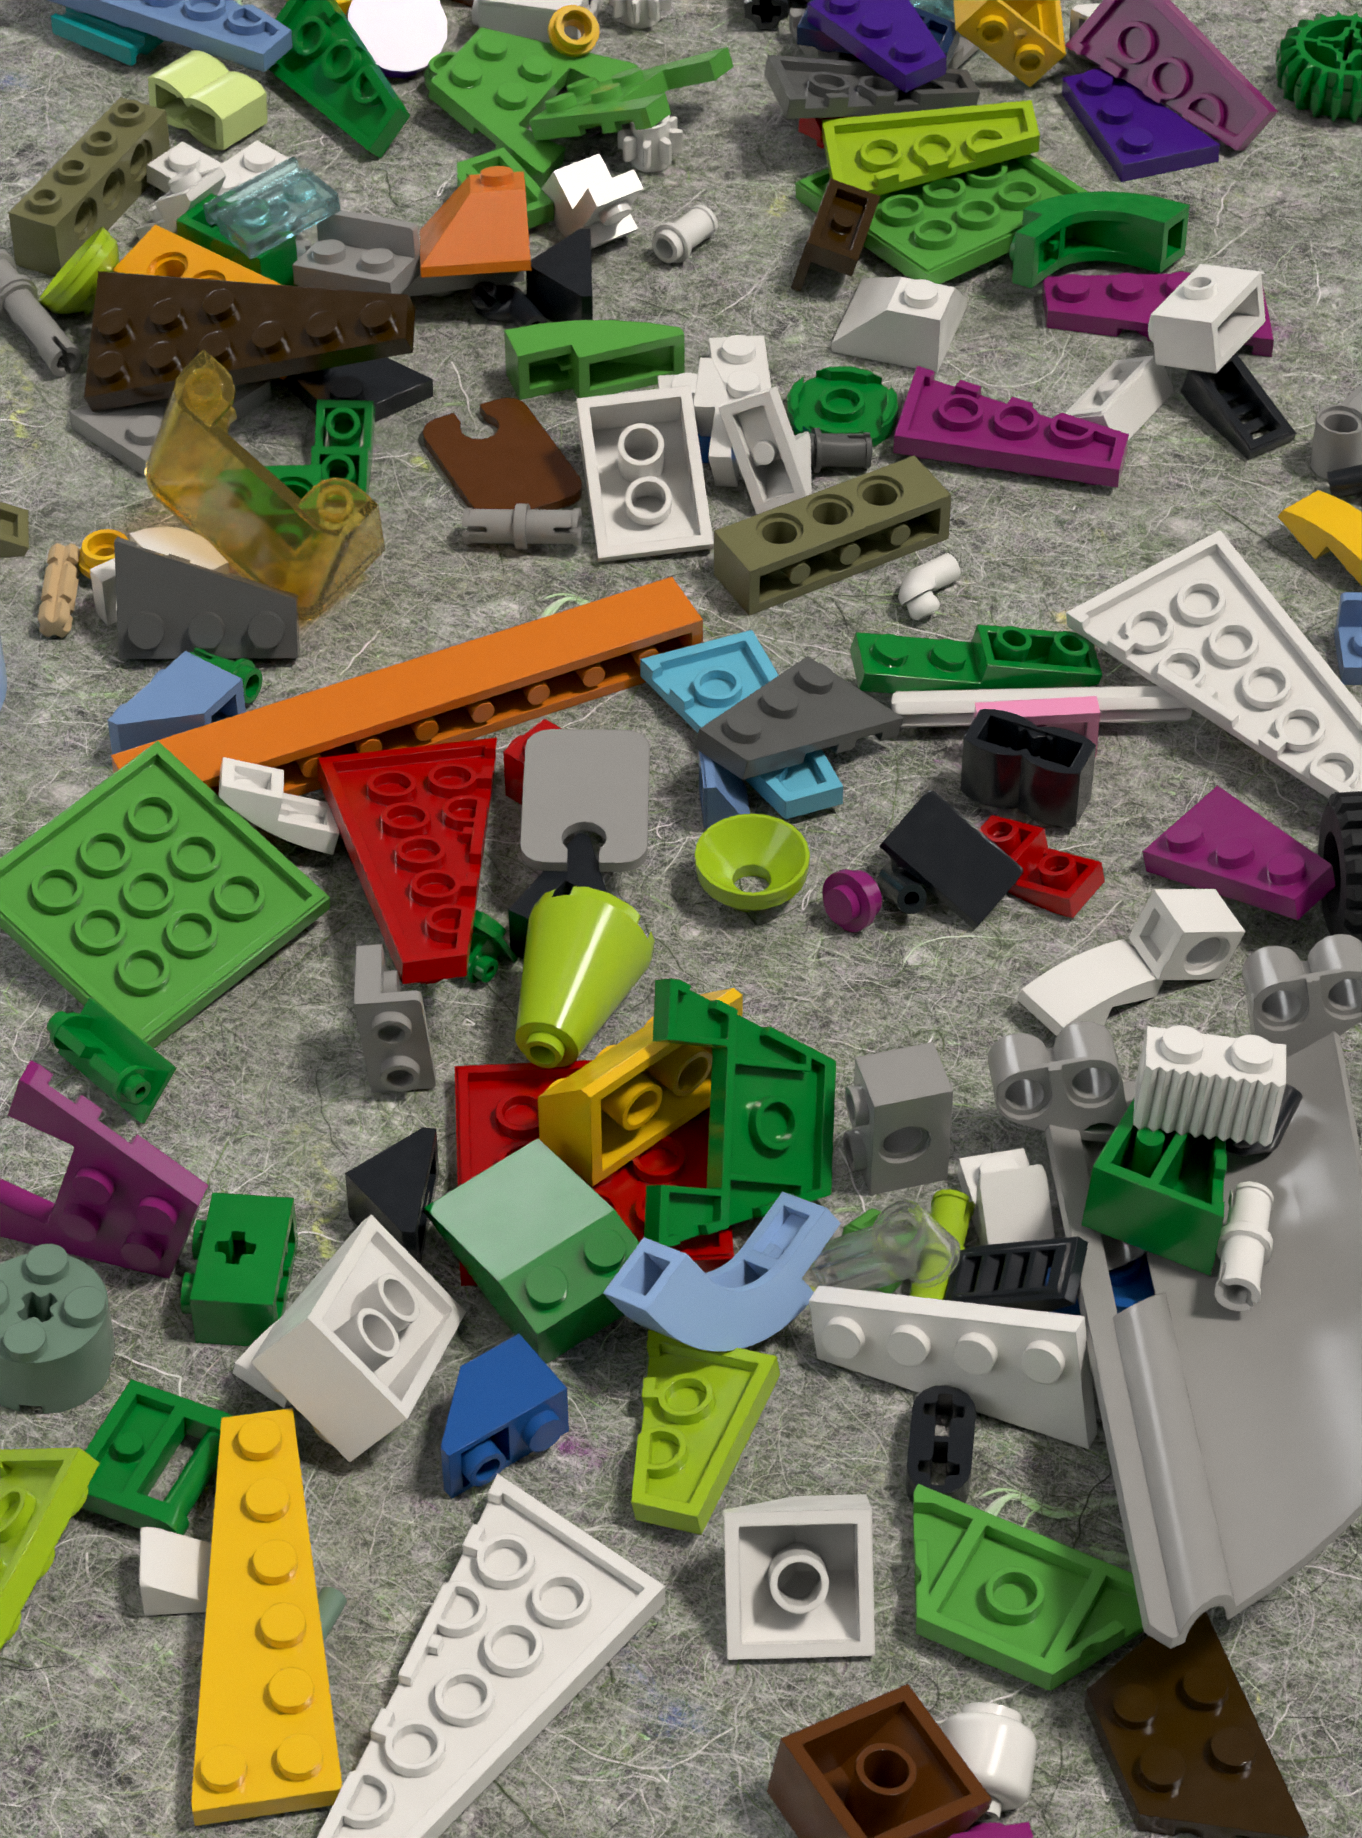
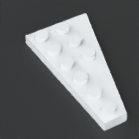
[1066,530,1362,799]
[317,1474,665,1838]

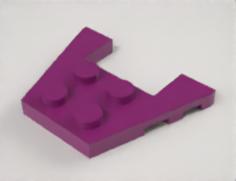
[0,1060,209,1279]

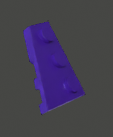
[807,0,946,93]

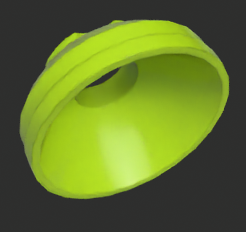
[38,227,119,314]
[694,813,810,912]

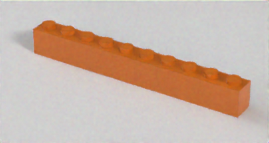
[111,577,703,815]

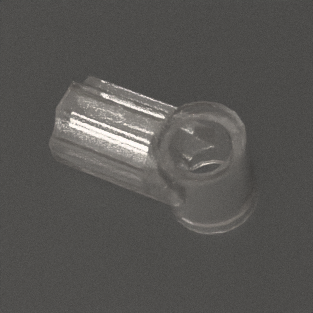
[812,1199,961,1291]

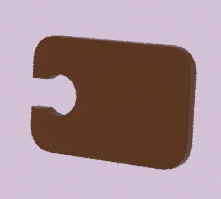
[423,398,582,510]

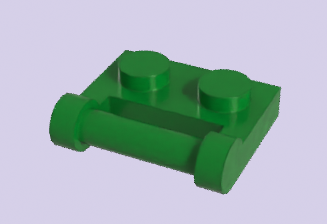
[82,1379,232,1535]

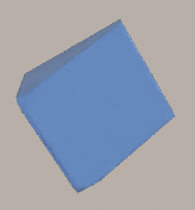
[699,751,750,829]

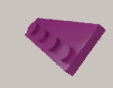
[893,366,1129,488]

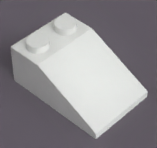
[577,385,714,562]
[251,1215,466,1462]

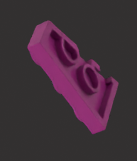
[1142,785,1336,920]

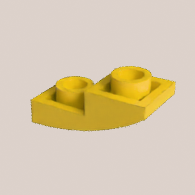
[1278,490,1362,586]

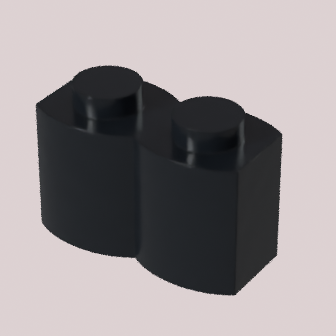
[960,709,1096,827]

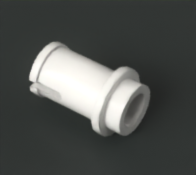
[652,204,718,263]

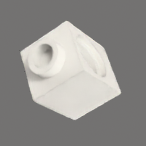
[1128,889,1246,981]

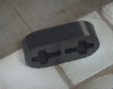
[905,1385,976,1505]

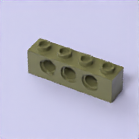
[8,97,170,277]
[714,455,951,616]

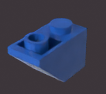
[441,1334,569,1499]

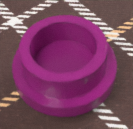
[822,869,882,932]

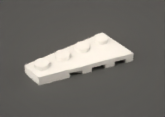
[809,1286,1097,1449]

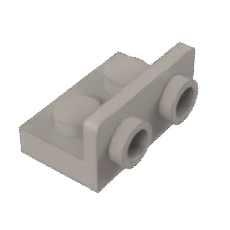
[292,207,421,294]
[354,944,436,1093]

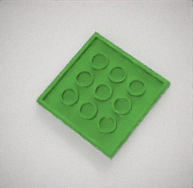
[795,154,1088,284]
[0,741,330,1048]

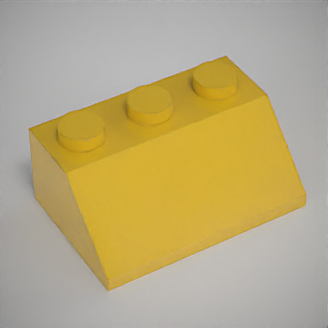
[538,988,743,1187]

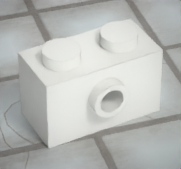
[1148,264,1265,373]

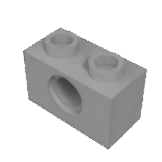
[843,1042,953,1195]

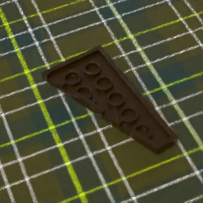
[84,271,415,412]

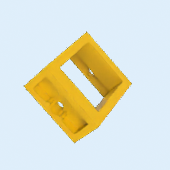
[953,0,1066,87]

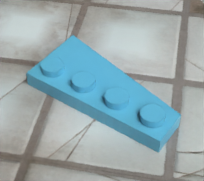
[640,630,843,820]

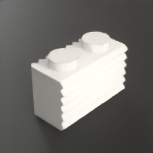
[1133,1025,1286,1147]

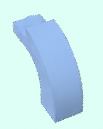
[603,1192,841,1352]

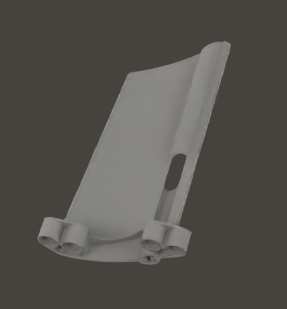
[988,934,1362,1648]

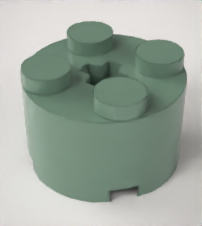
[0,1244,115,1414]

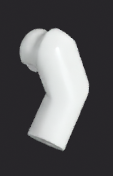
[898,553,961,621]

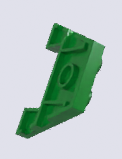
[644,978,836,1247]

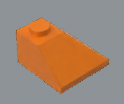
[420,166,531,278]

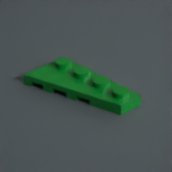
[268,0,411,159]

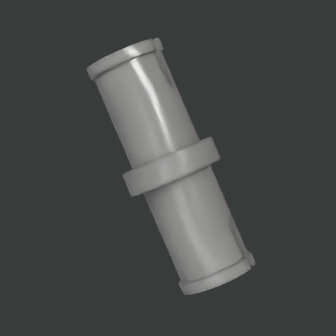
[462,504,583,550]

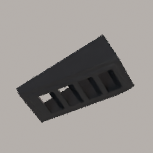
[1180,353,1296,460]
[944,1236,1088,1312]

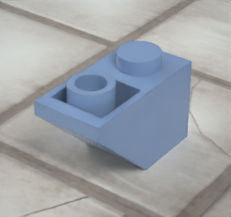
[108,651,246,755]

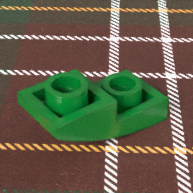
[311,399,376,505]

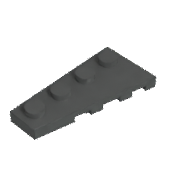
[764,55,980,119]

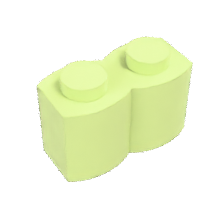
[148,50,268,150]

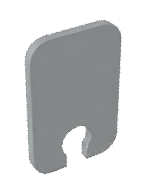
[520,729,650,872]

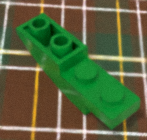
[850,624,1102,694]

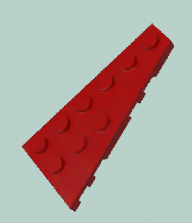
[318,737,497,984]

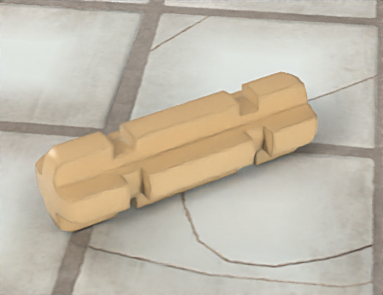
[37,543,80,637]

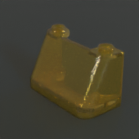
[145,349,385,621]

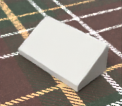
[1065,355,1173,440]

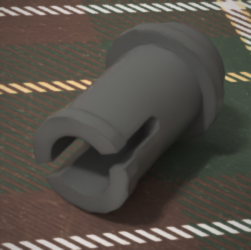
[809,428,872,473]

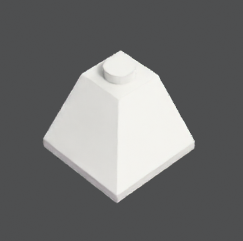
[831,277,967,373]
[723,1494,875,1660]

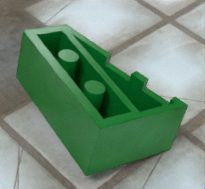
[1081,1098,1227,1276]

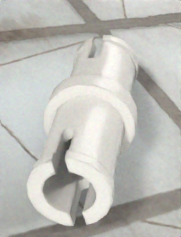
[1214,1181,1274,1311]

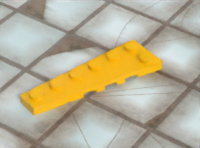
[191,1408,342,1826]

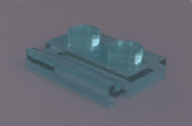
[203,156,341,259]

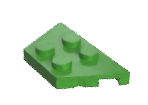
[913,1484,1144,1691]

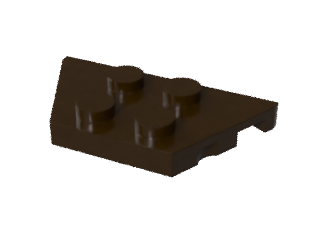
[1084,1611,1309,1838]

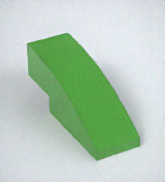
[504,320,685,400]

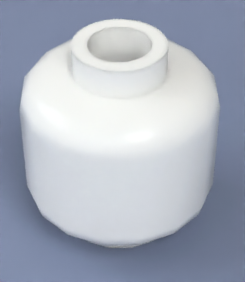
[941,1702,1037,1823]

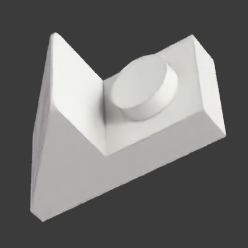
[718,386,812,515]
[958,1148,1055,1246]

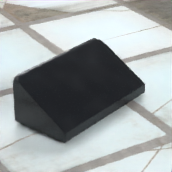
[879,790,1024,930]

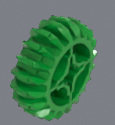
[1275,11,1362,123]

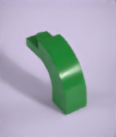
[1010,191,1190,288]

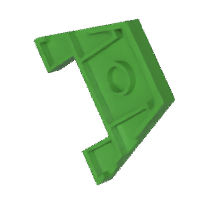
[428,27,638,188]
[529,47,734,141]

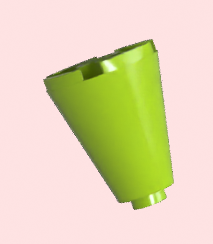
[515,886,655,1068]

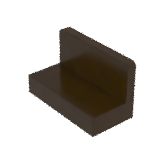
[790,178,881,292]

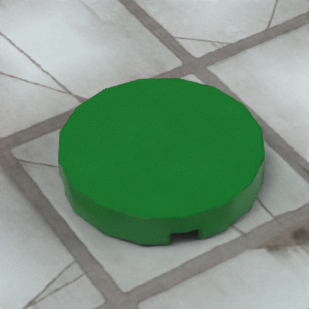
[787,366,898,447]

